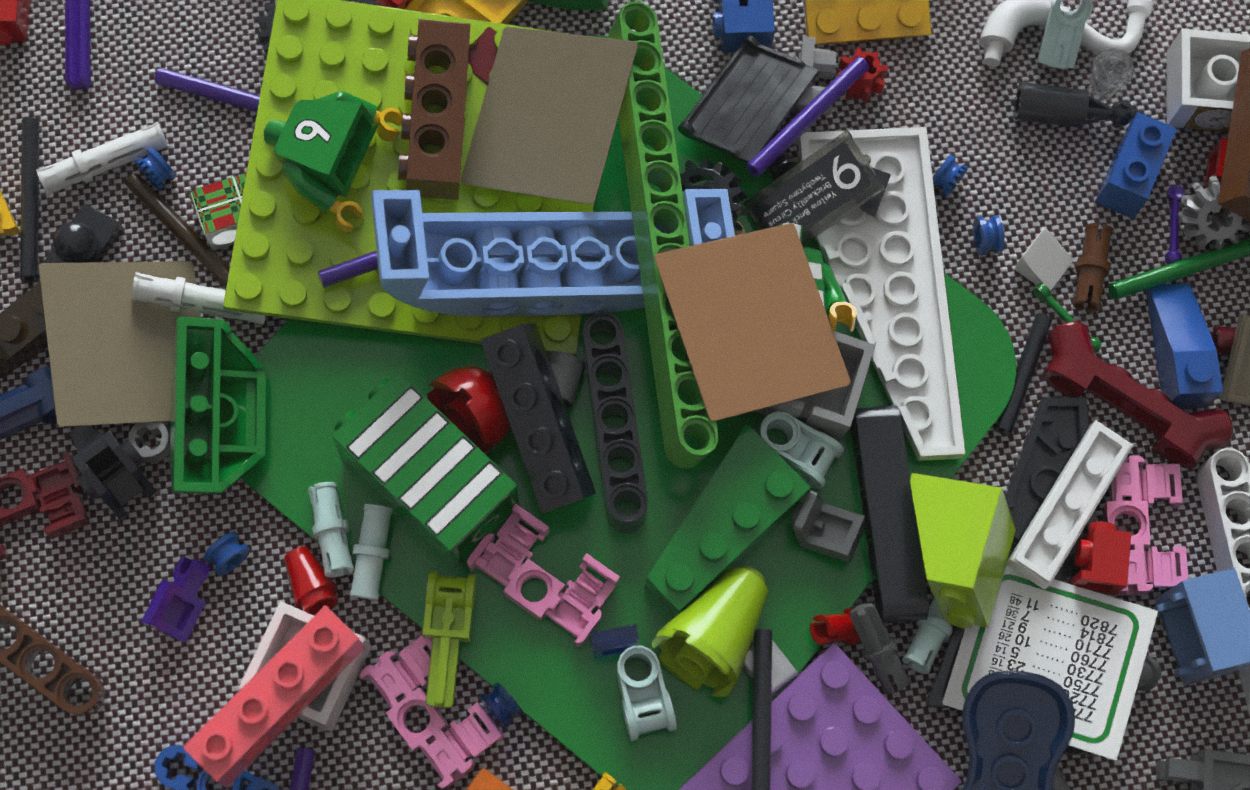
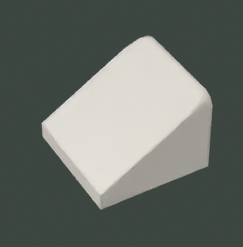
[1014,228,1074,291]

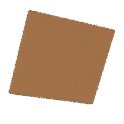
[654,223,851,421]

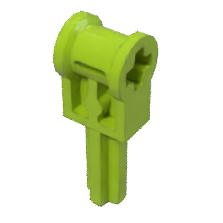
[422,570,477,708]

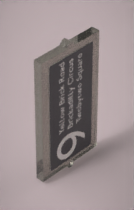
[743,130,885,246]

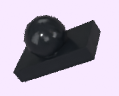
[36,203,123,279]

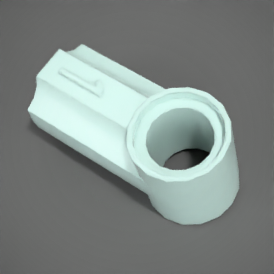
[1038,0,1093,69]

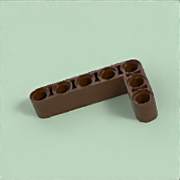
[0,604,106,715]

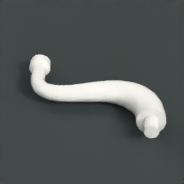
[979,0,1153,67]

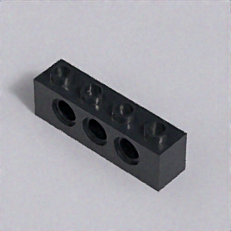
[480,323,596,513]

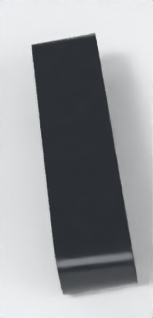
[583,312,648,533]
[850,405,929,624]

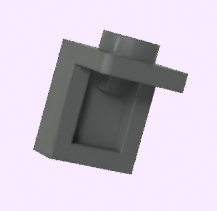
[791,490,867,563]

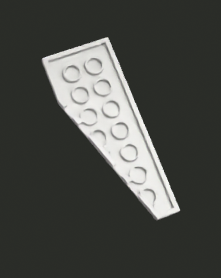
[798,127,965,461]

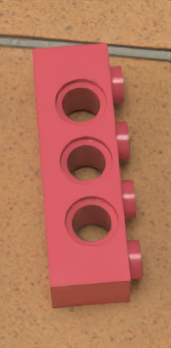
[182,605,365,788]

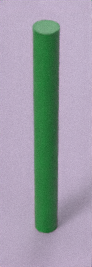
[1108,238,1250,300]

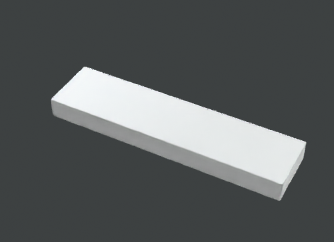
[1006,420,1133,590]

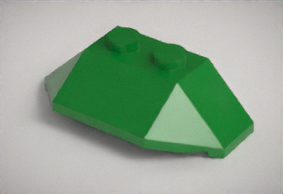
[169,317,266,495]

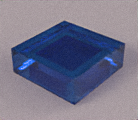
[590,624,639,658]

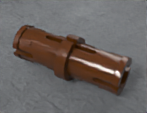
[1073,223,1113,312]

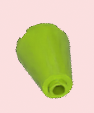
[652,566,769,697]

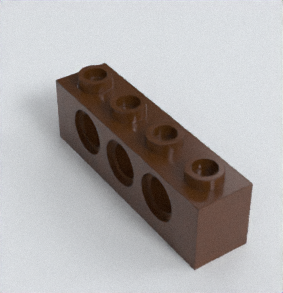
[398,19,471,200]

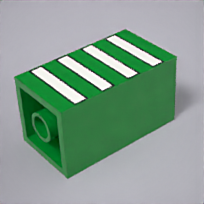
[332,373,519,571]

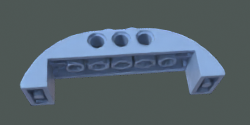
[371,189,735,317]

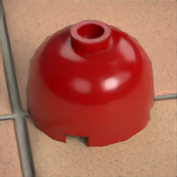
[427,366,511,454]

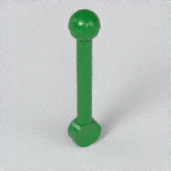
[1033,283,1101,353]

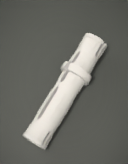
[36,122,169,195]
[131,272,266,325]

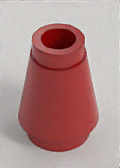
[284,546,339,616]

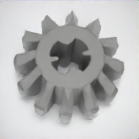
[1178,176,1250,251]

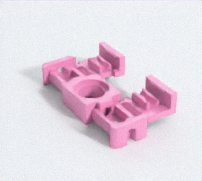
[1104,456,1188,596]
[467,504,620,647]
[360,635,505,788]

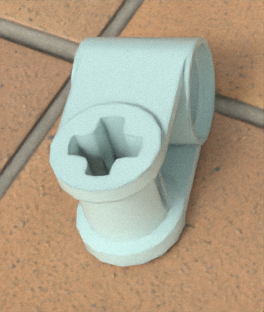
[757,412,844,490]
[616,646,677,741]

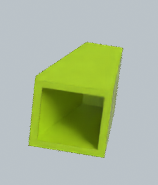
[910,473,1016,629]

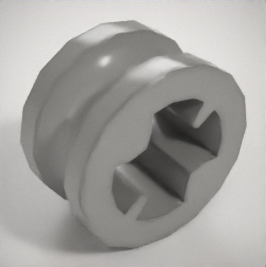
[128,422,170,463]

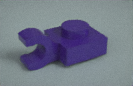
[141,556,211,643]

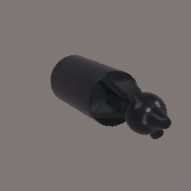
[1014,82,1143,128]

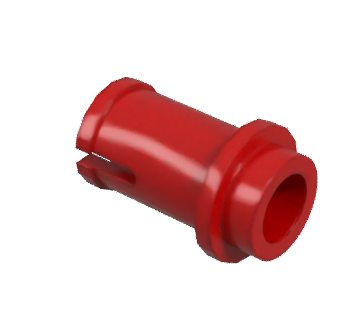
[810,608,861,645]

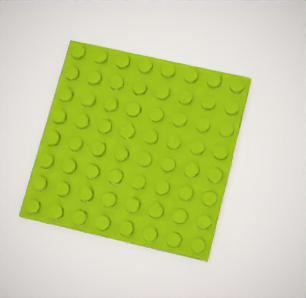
[223,0,594,356]

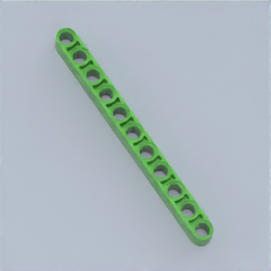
[608,1,718,469]

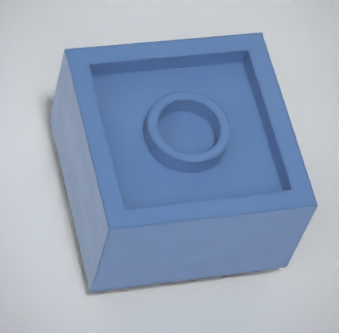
[1153,568,1250,686]

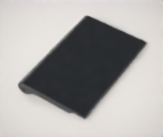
[678,35,819,163]

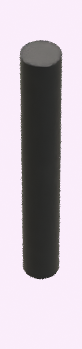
[995,313,1052,436]

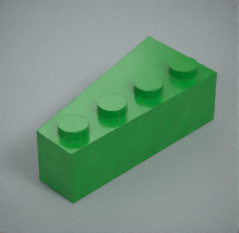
[645,423,811,618]

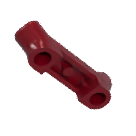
[1042,321,1233,469]

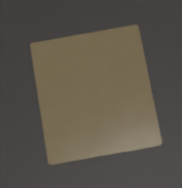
[460,27,638,204]
[39,261,201,427]

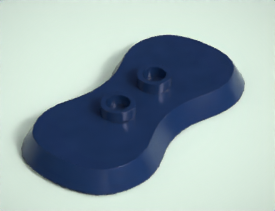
[962,670,1075,790]

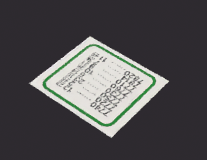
[942,565,1158,761]

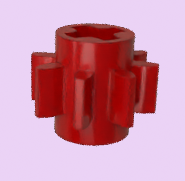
[837,47,889,103]

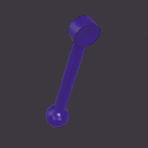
[1165,185,1185,265]

